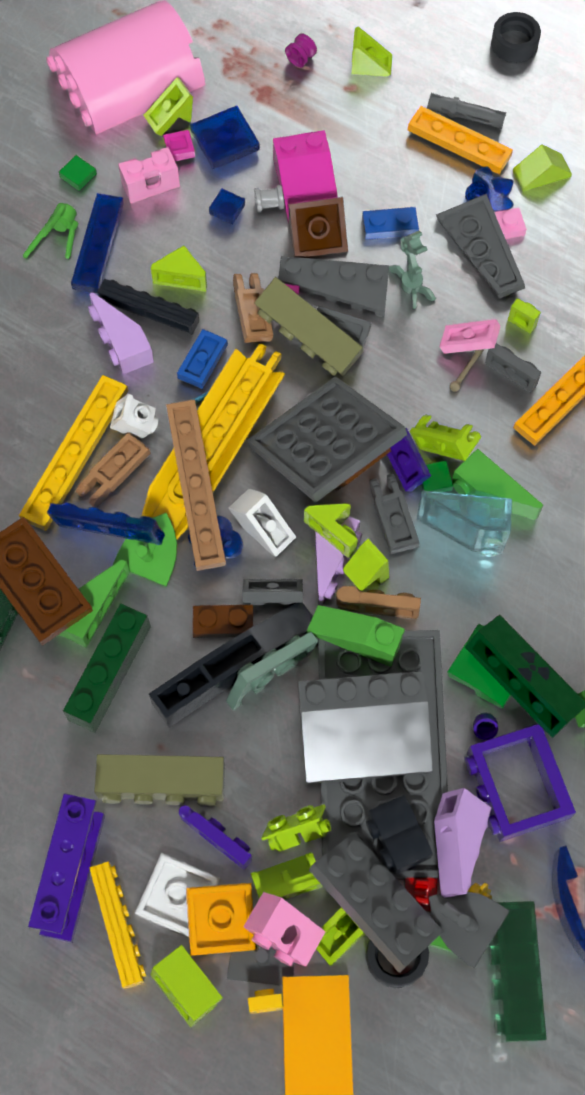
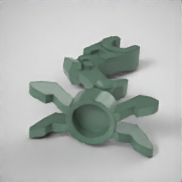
[389,231,436,309]

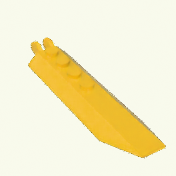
[139,344,285,540]

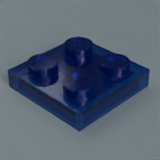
[190,105,260,169]

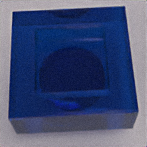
[209,188,245,225]

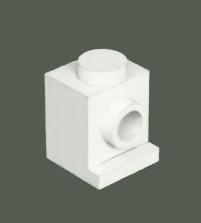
[110,394,159,440]

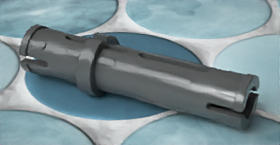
[427,92,507,129]

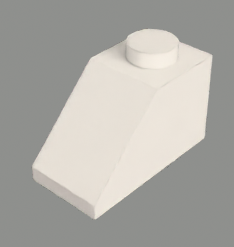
[229,489,296,557]

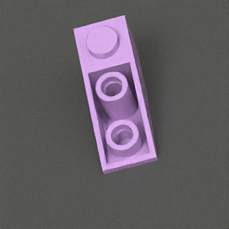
[88,293,154,374]
[315,517,362,606]
[434,788,491,898]

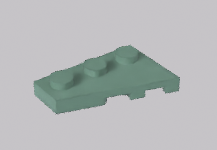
[226,632,318,710]

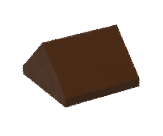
[289,196,348,258]

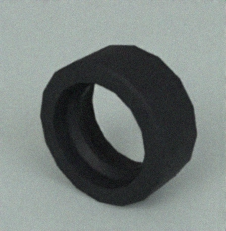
[491,12,541,63]
[365,940,429,988]

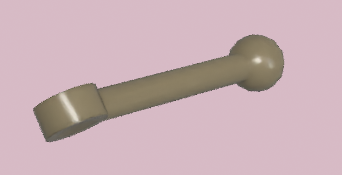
[450,349,484,392]

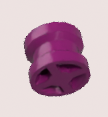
[285,33,317,68]

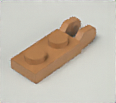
[233,273,274,343]
[76,433,151,508]
[336,586,421,619]

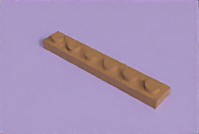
[166,399,226,571]

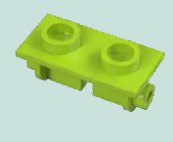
[261,804,331,852]

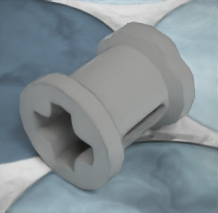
[254,185,284,212]

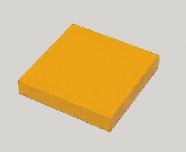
[186,883,256,956]

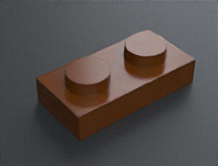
[193,605,253,638]

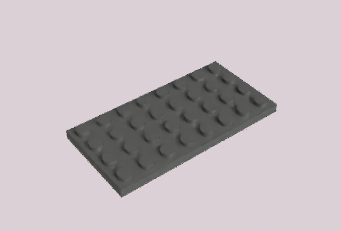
[318,630,448,879]

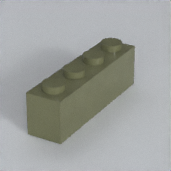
[254,277,364,377]
[94,754,225,806]

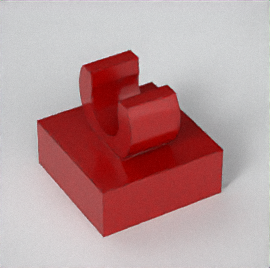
[404,878,438,913]

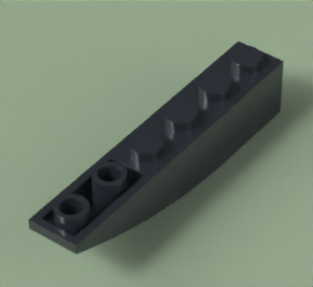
[149,603,313,728]

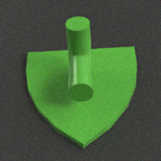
[113,513,177,587]

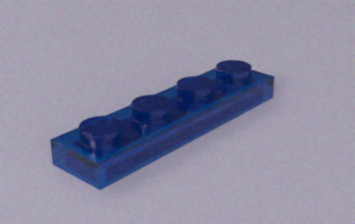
[71,193,124,294]
[47,503,165,545]

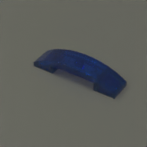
[552,846,585,963]

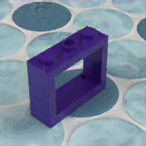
[464,724,576,842]

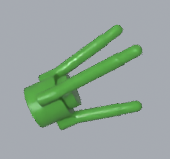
[23,203,79,259]

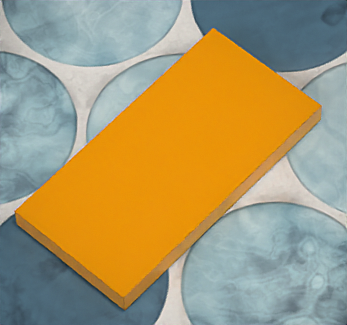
[282,975,353,1095]

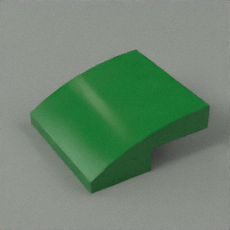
[447,623,511,709]

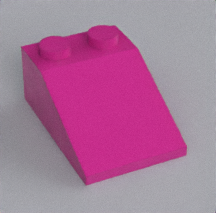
[273,130,338,223]

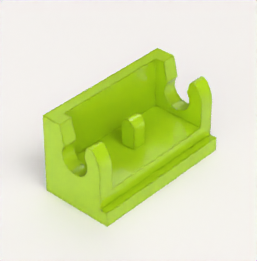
[409,414,481,461]
[250,852,323,900]
[150,944,223,1028]

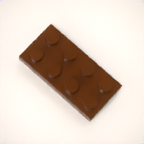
[0,517,93,646]

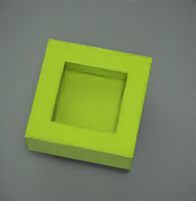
[508,298,541,334]

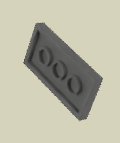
[309,832,444,973]

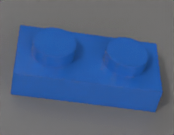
[362,207,419,240]
[177,329,228,389]

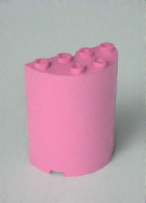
[46,0,205,135]

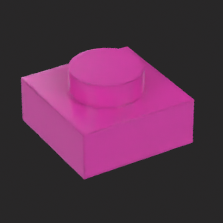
[163,130,195,161]

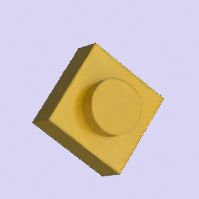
[248,989,283,1014]

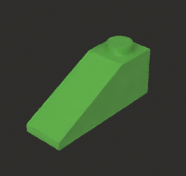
[452,449,543,520]
[59,559,130,648]
[306,605,405,667]

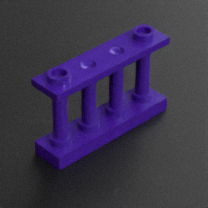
[28,794,105,943]

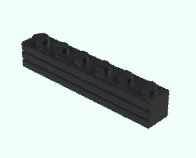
[97,279,200,335]

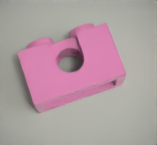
[118,147,180,204]
[243,892,326,967]

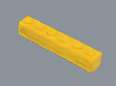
[89,861,146,989]

